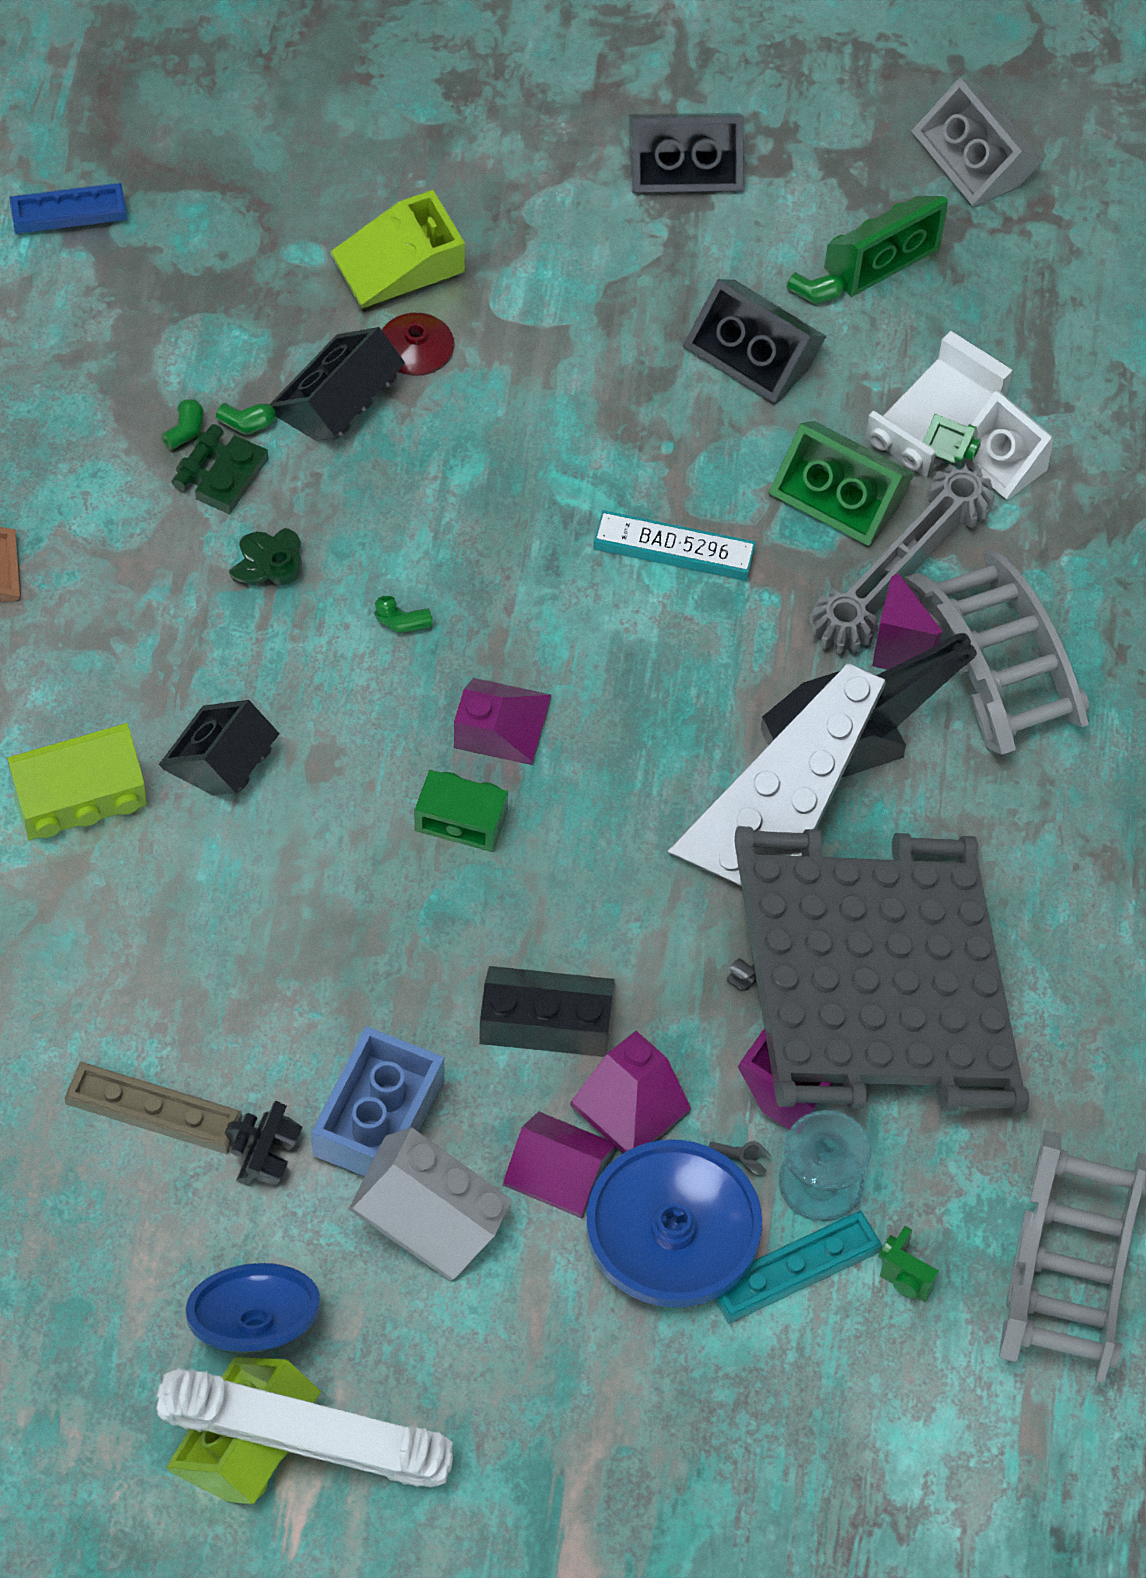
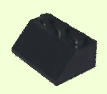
[629,113,744,193]
[683,279,827,403]
[270,327,405,440]
[479,966,614,1057]

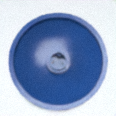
[586,1139,762,1307]

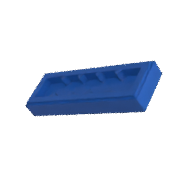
[10,183,127,234]

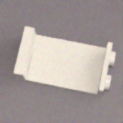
[865,331,1013,478]

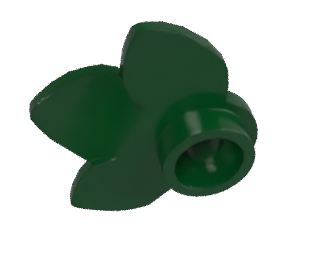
[229,528,302,585]

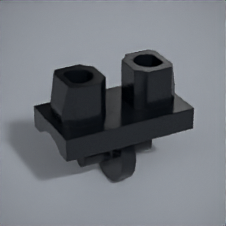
[225,1100,302,1186]

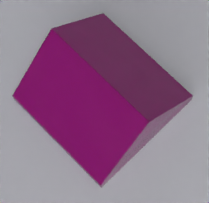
[872,573,943,670]
[503,1111,617,1219]

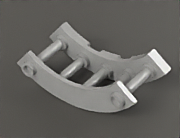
[904,549,1089,755]
[999,1130,1146,1383]

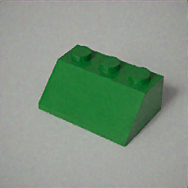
[824,196,948,297]
[768,421,915,546]

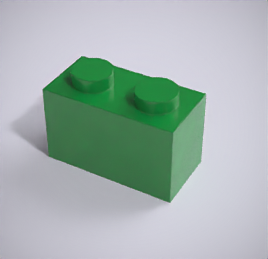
[414,769,508,852]

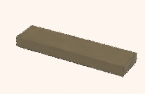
[64,1061,242,1154]

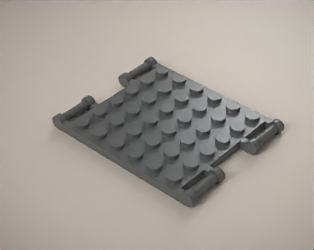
[734,826,1029,1112]

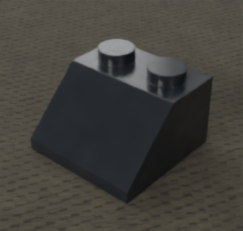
[159,700,280,796]

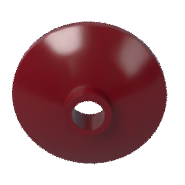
[382,312,454,376]

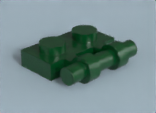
[171,424,268,515]

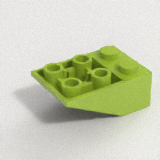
[331,190,465,309]

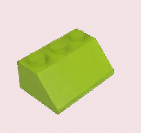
[7,723,147,841]
[166,1356,322,1505]

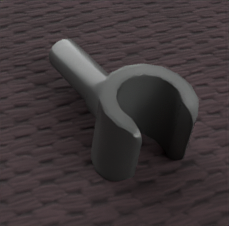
[727,958,756,990]
[708,1141,771,1175]

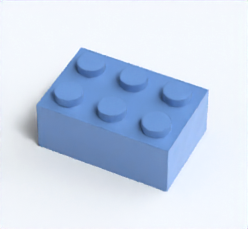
[311,1026,445,1176]

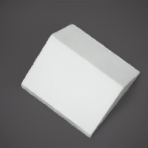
[966,390,1055,500]

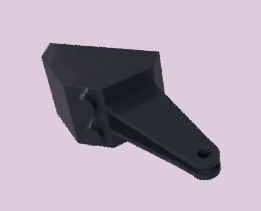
[760,633,977,778]

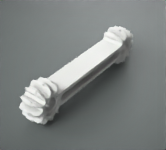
[156,1369,453,1488]

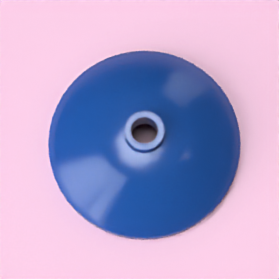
[186,1263,320,1354]

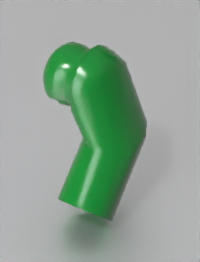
[786,272,845,304]
[161,399,204,451]
[215,403,276,435]
[374,595,433,633]

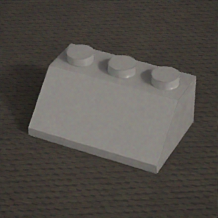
[912,77,1044,207]
[348,1127,512,1281]

